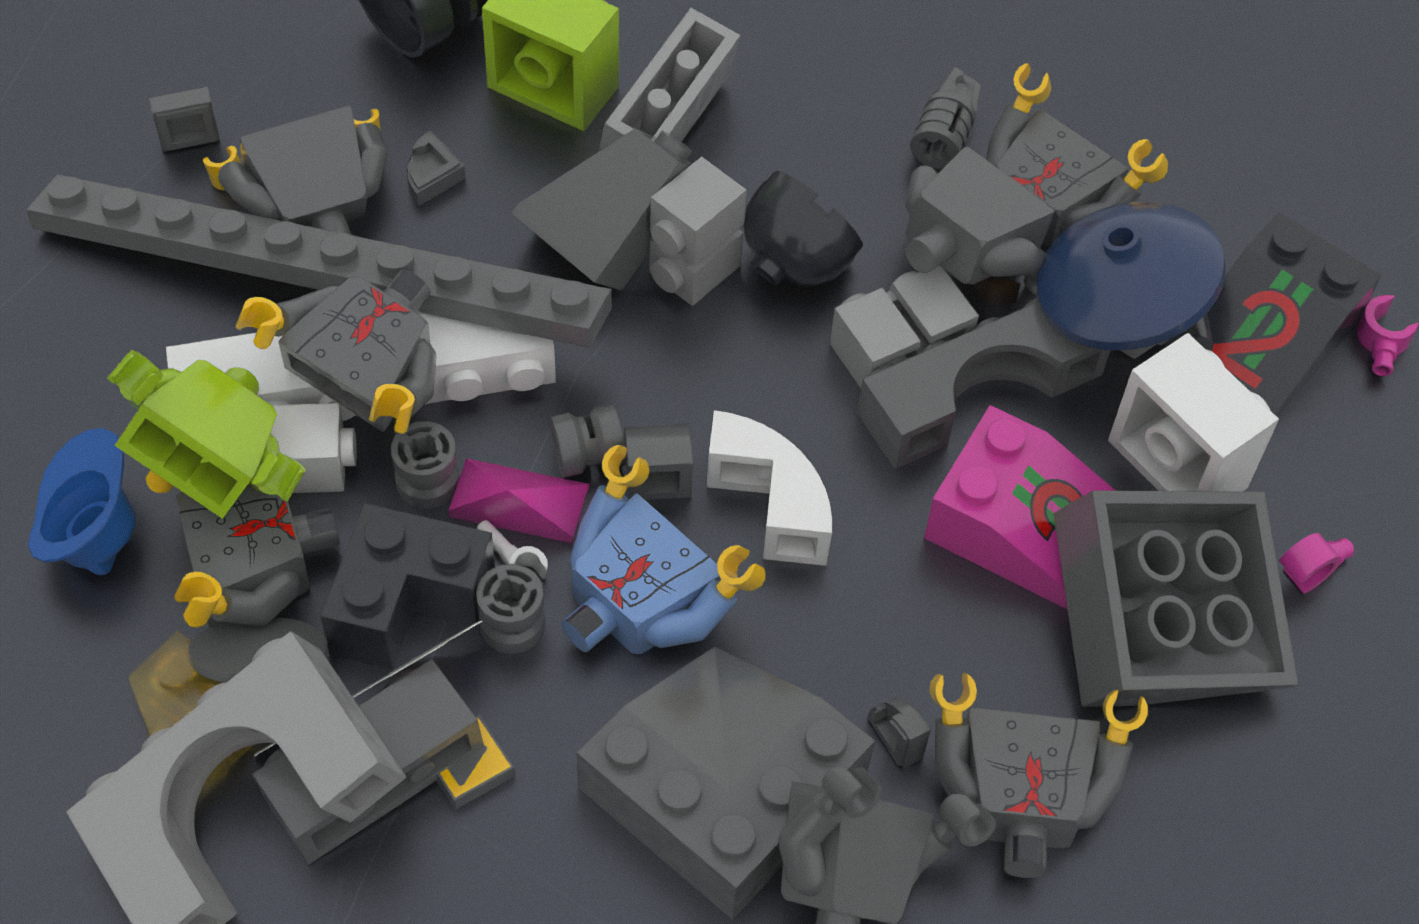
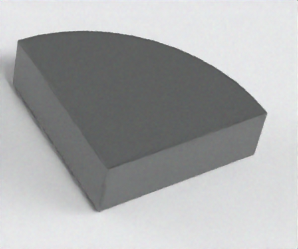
[407,131,466,206]
[868,697,931,769]

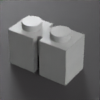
[649,156,747,306]
[830,265,978,388]

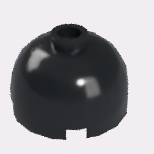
[743,171,863,287]

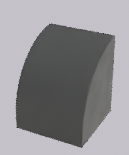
[624,424,693,500]

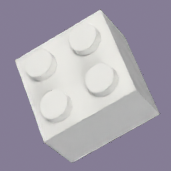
[1108,333,1279,491]

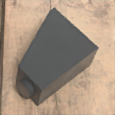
[512,128,692,291]

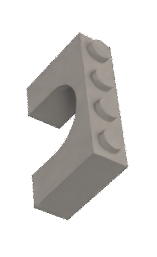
[66,631,406,924]

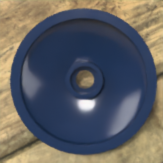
[1037,202,1226,350]

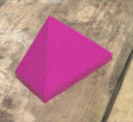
[448,458,589,544]

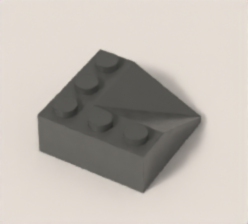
[1054,491,1298,707]
[577,647,875,920]

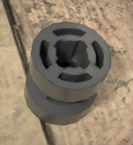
[549,404,626,478]
[391,421,459,509]
[476,564,545,654]

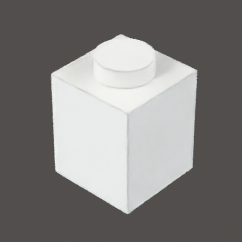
[271,403,357,493]

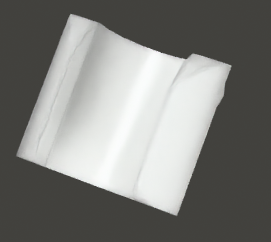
[476,520,548,579]

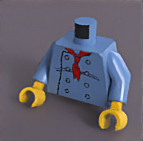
[561,445,766,654]

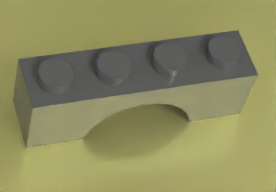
[857,297,1110,469]

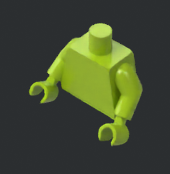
[106,350,306,519]

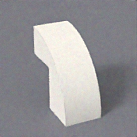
[707,410,832,566]

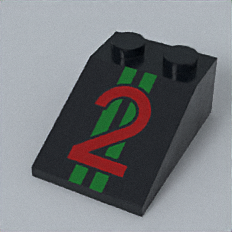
[1180,212,1382,416]

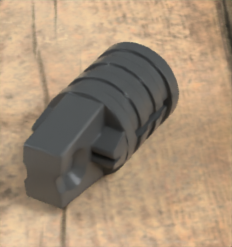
[910,67,981,169]

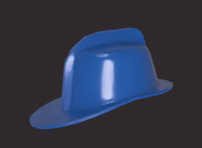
[28,428,137,576]

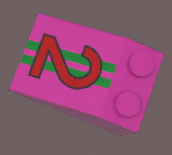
[924,405,1116,610]

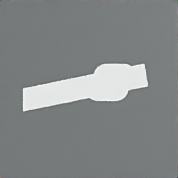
[254,621,482,756]

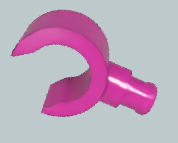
[1357,295,1419,376]
[1278,533,1354,594]

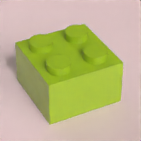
[482,0,619,131]

